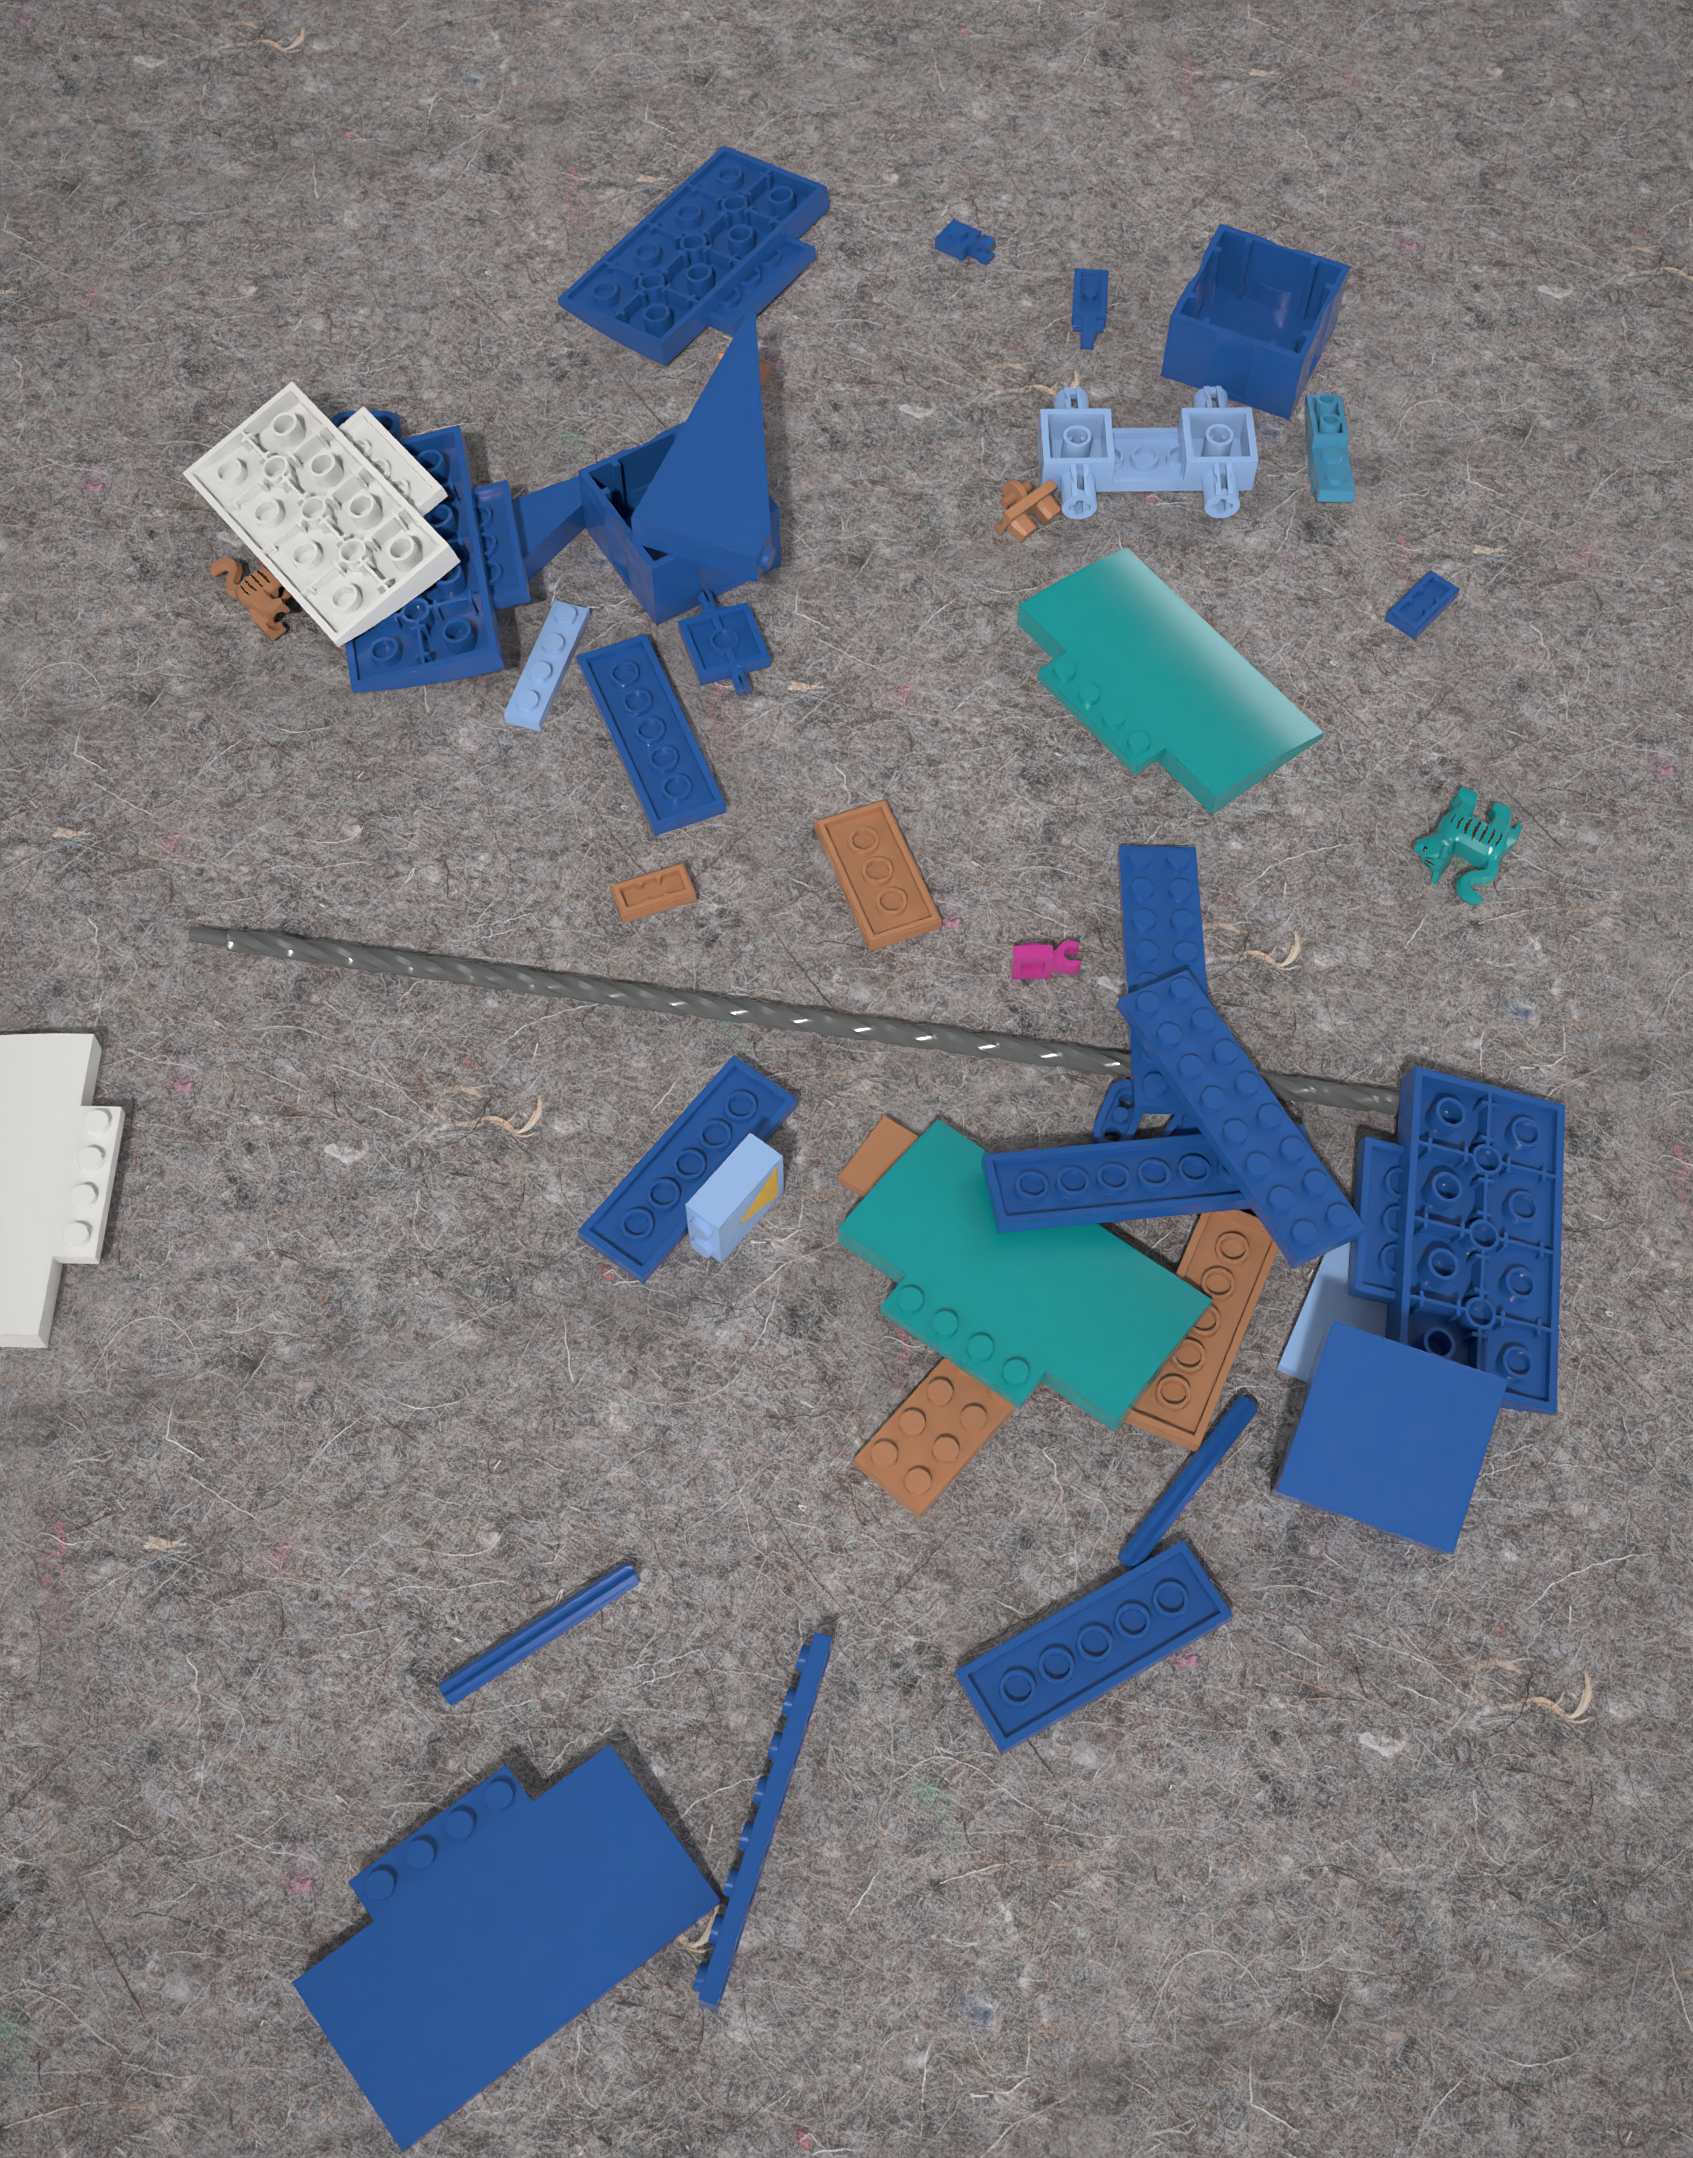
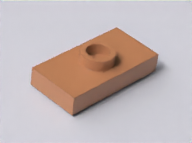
[610,863,696,924]

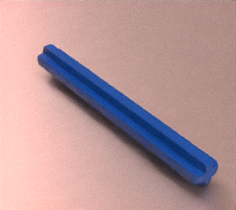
[1118,1395,1258,1570]
[438,1562,639,1705]

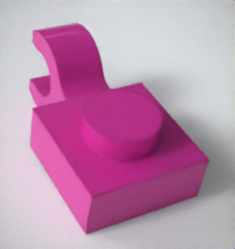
[1011,941,1081,979]

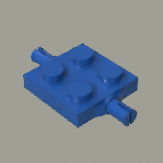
[678,590,771,696]

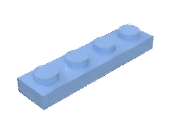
[504,600,590,732]

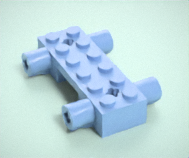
[1037,386,1258,520]

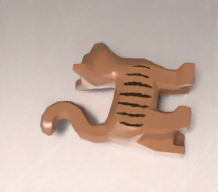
[210,554,292,641]

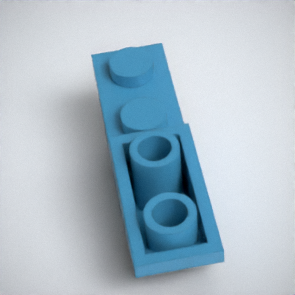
[1305,393,1355,502]

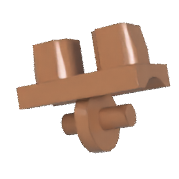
[994,479,1062,543]

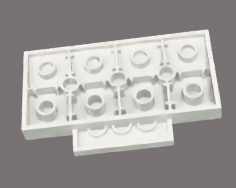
[182,382,461,647]
[0,1033,125,1348]

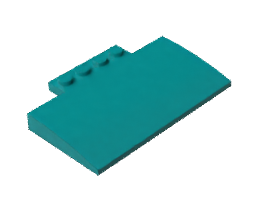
[1017,548,1324,814]
[838,1120,1213,1433]

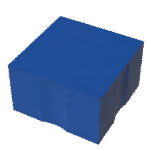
[1161,223,1350,420]
[578,421,781,626]
[1270,1320,1509,1554]

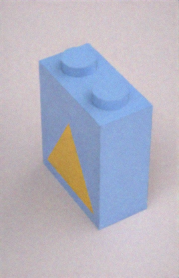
[686,1133,784,1263]

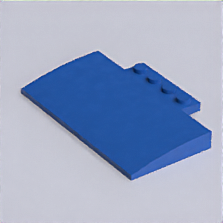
[557,145,830,366]
[345,425,531,693]
[1348,1066,1565,1415]
[292,1744,721,2152]

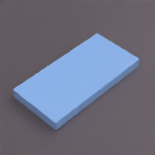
[1277,1241,1387,1383]

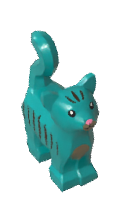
[1414,786,1523,905]

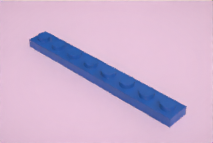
[693,1632,832,2012]

